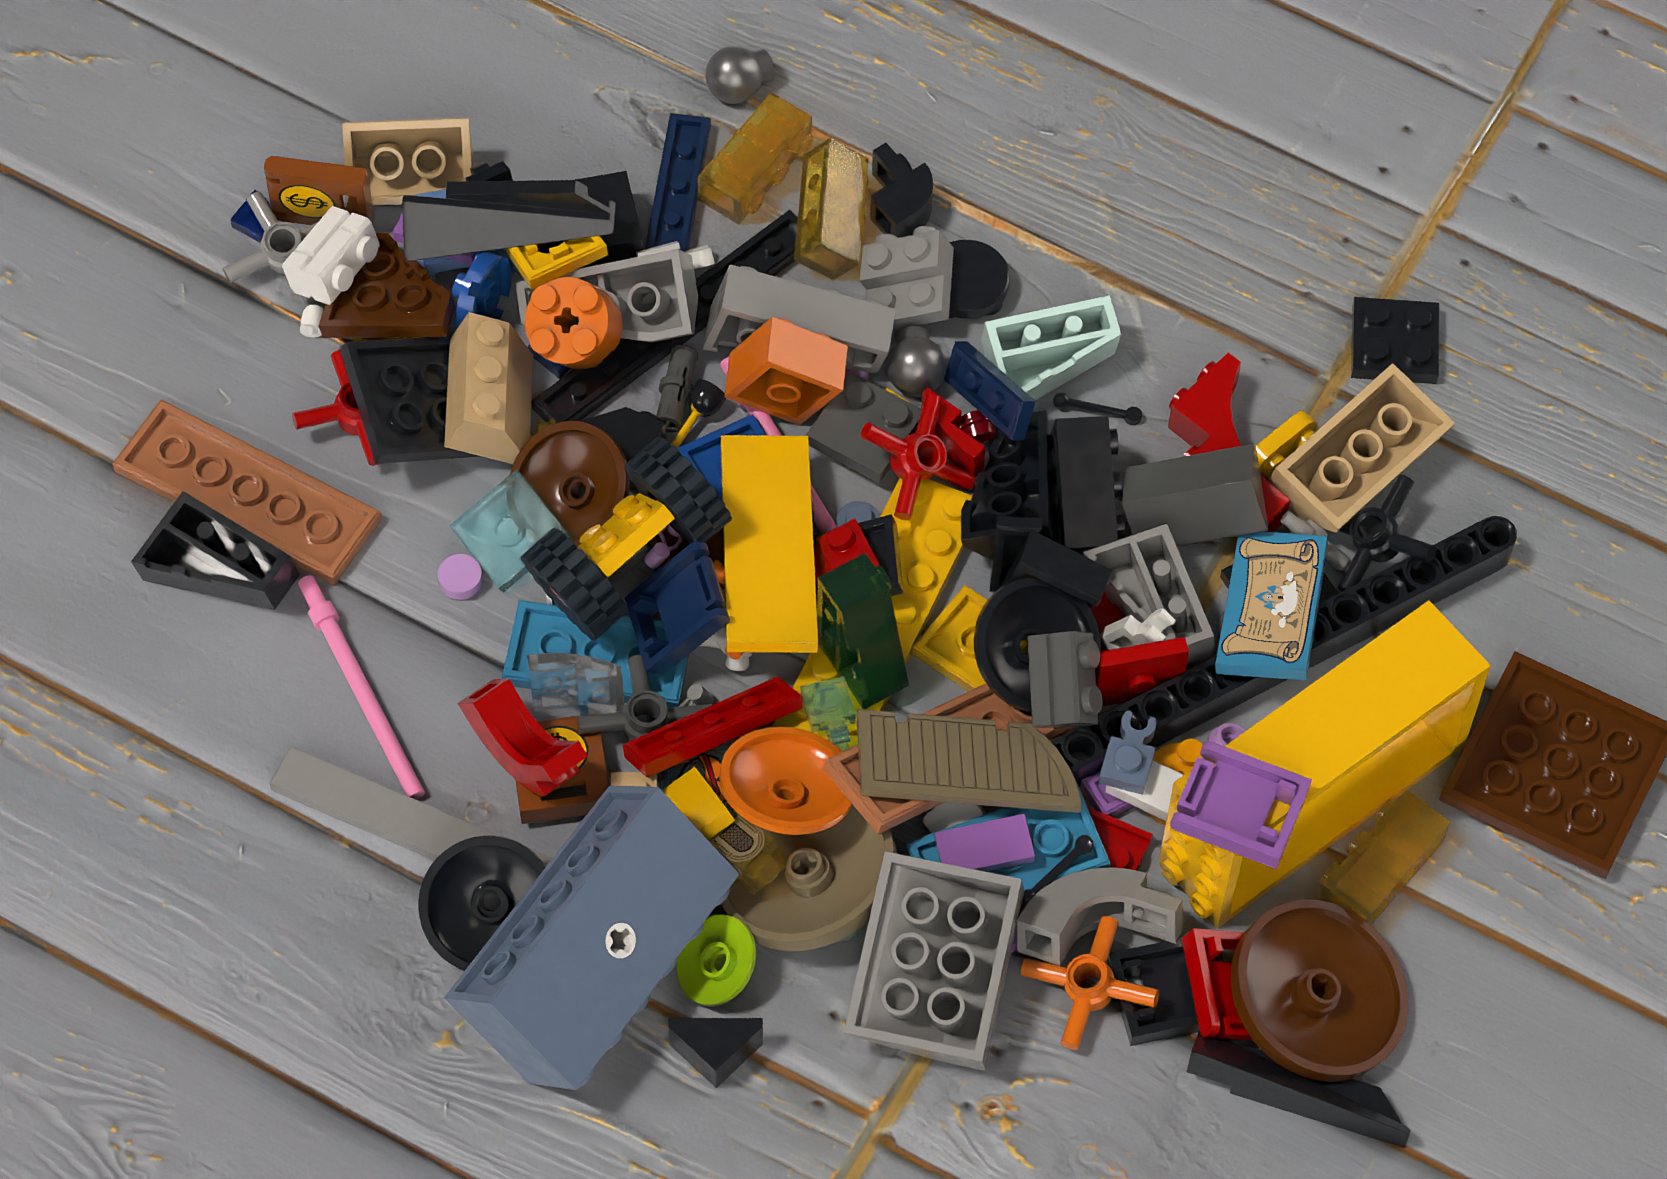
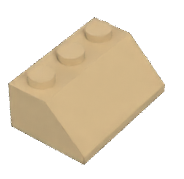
[444,312,533,464]

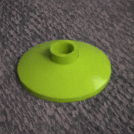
[677,915,756,1006]

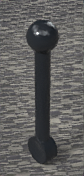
[1053,392,1142,426]
[1022,835,1093,907]

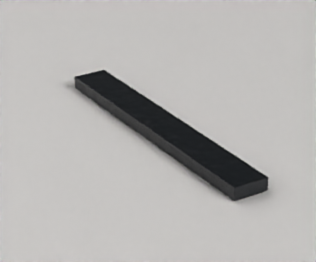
[531,209,818,426]

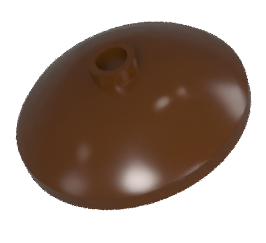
[508,421,630,547]

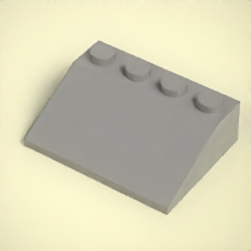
[844,851,1025,1071]

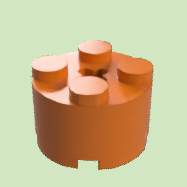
[525,277,623,369]

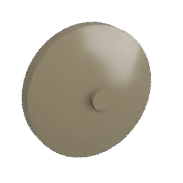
[720,806,898,951]

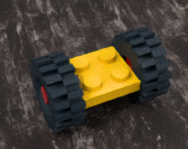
[520,436,732,641]

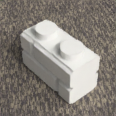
[282,206,380,305]

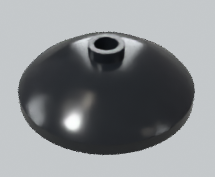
[974,577,1101,712]
[418,835,546,971]

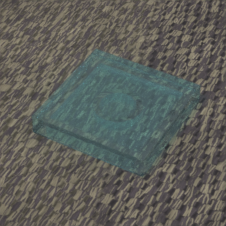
[450,469,570,593]

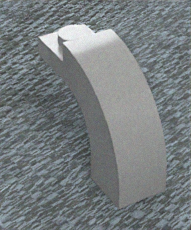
[1017,868,1183,966]

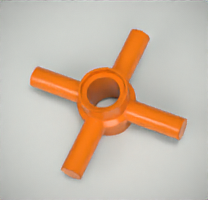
[1021,916,1159,1050]

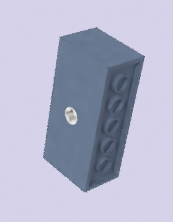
[444,786,740,1090]

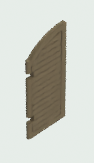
[856,709,1082,813]

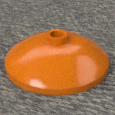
[719,727,853,835]

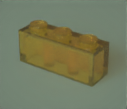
[698,92,814,225]
[794,138,869,280]
[1319,789,1450,925]

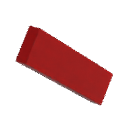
[622,677,803,777]

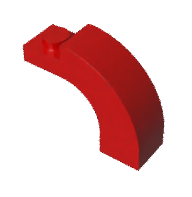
[457,679,588,796]

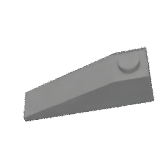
[515,249,698,342]

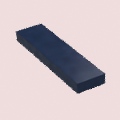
[645,113,711,252]

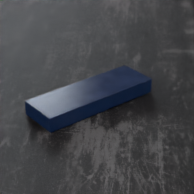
[944,341,1036,440]

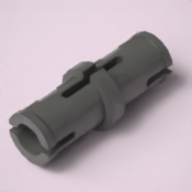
[656,345,698,432]

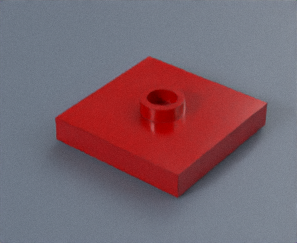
[1095,637,1189,706]

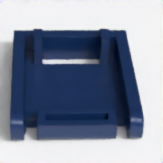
[624,541,730,676]

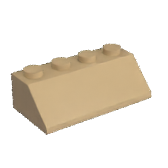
[1268,363,1455,533]

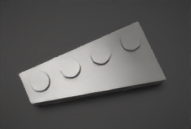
[702,265,896,373]

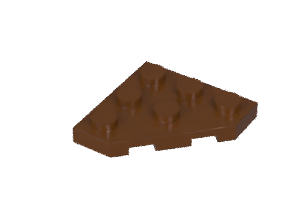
[319,233,455,338]

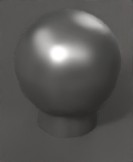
[705,47,775,104]
[887,326,946,396]

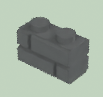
[1027,631,1103,728]

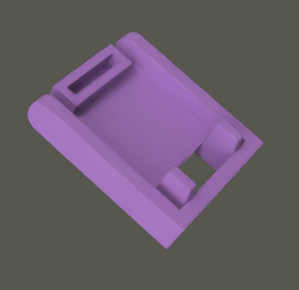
[1170,741,1312,869]

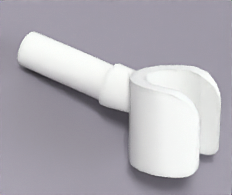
[300,304,324,338]

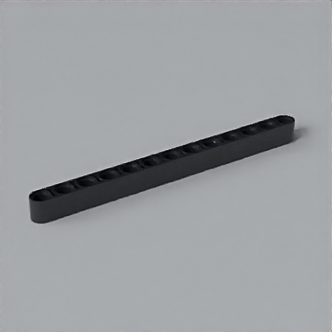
[1051,516,1517,787]

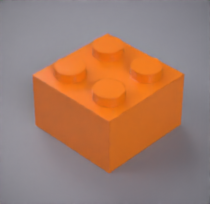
[725,316,848,426]

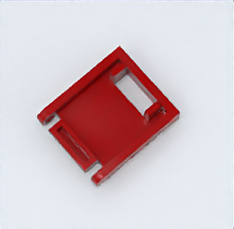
[1182,928,1253,1041]

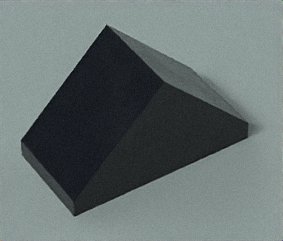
[668,1018,763,1088]

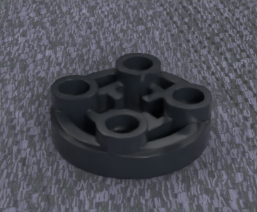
[949,240,1010,319]

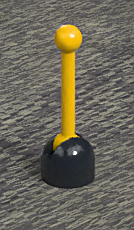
[671,379,727,448]

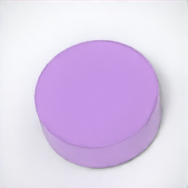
[437,554,483,600]

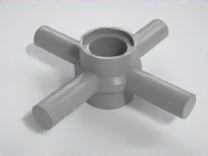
[222,191,319,304]

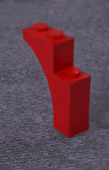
[1168,352,1290,532]

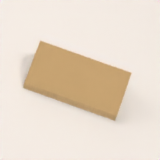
[342,117,473,206]

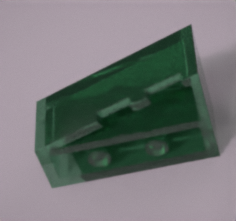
[817,553,909,709]

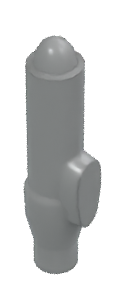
[1280,511,1351,572]

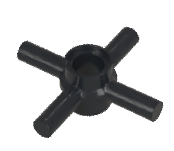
[1337,474,1436,592]

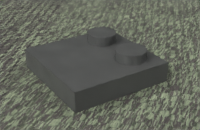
[806,372,922,483]

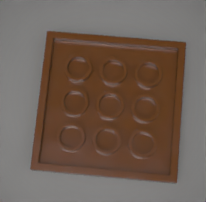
[1439,651,1667,879]

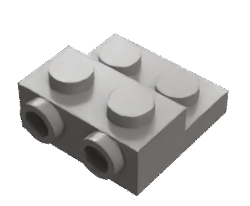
[859,226,954,330]

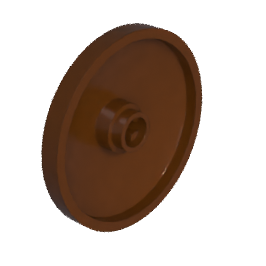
[1230,899,1408,1082]

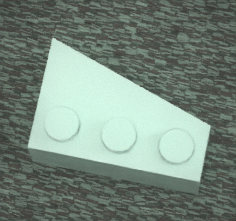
[981,295,1121,400]

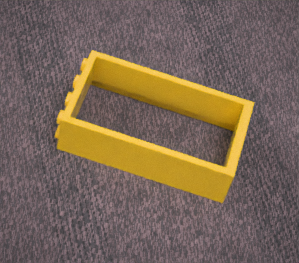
[1159,600,1491,929]

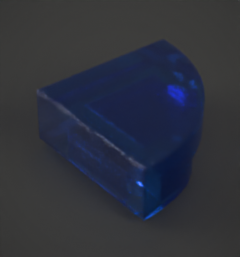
[230,190,271,243]

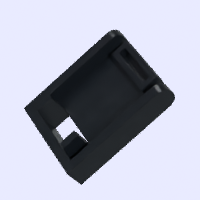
[1107,938,1224,1046]

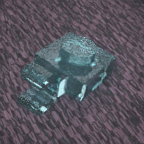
[801,676,856,752]

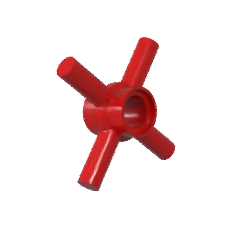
[292,349,379,466]
[860,394,975,520]

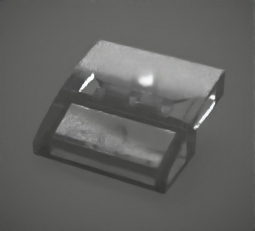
[527,653,625,716]

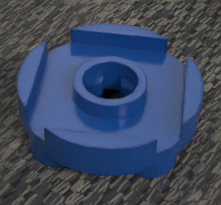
[452,251,512,331]

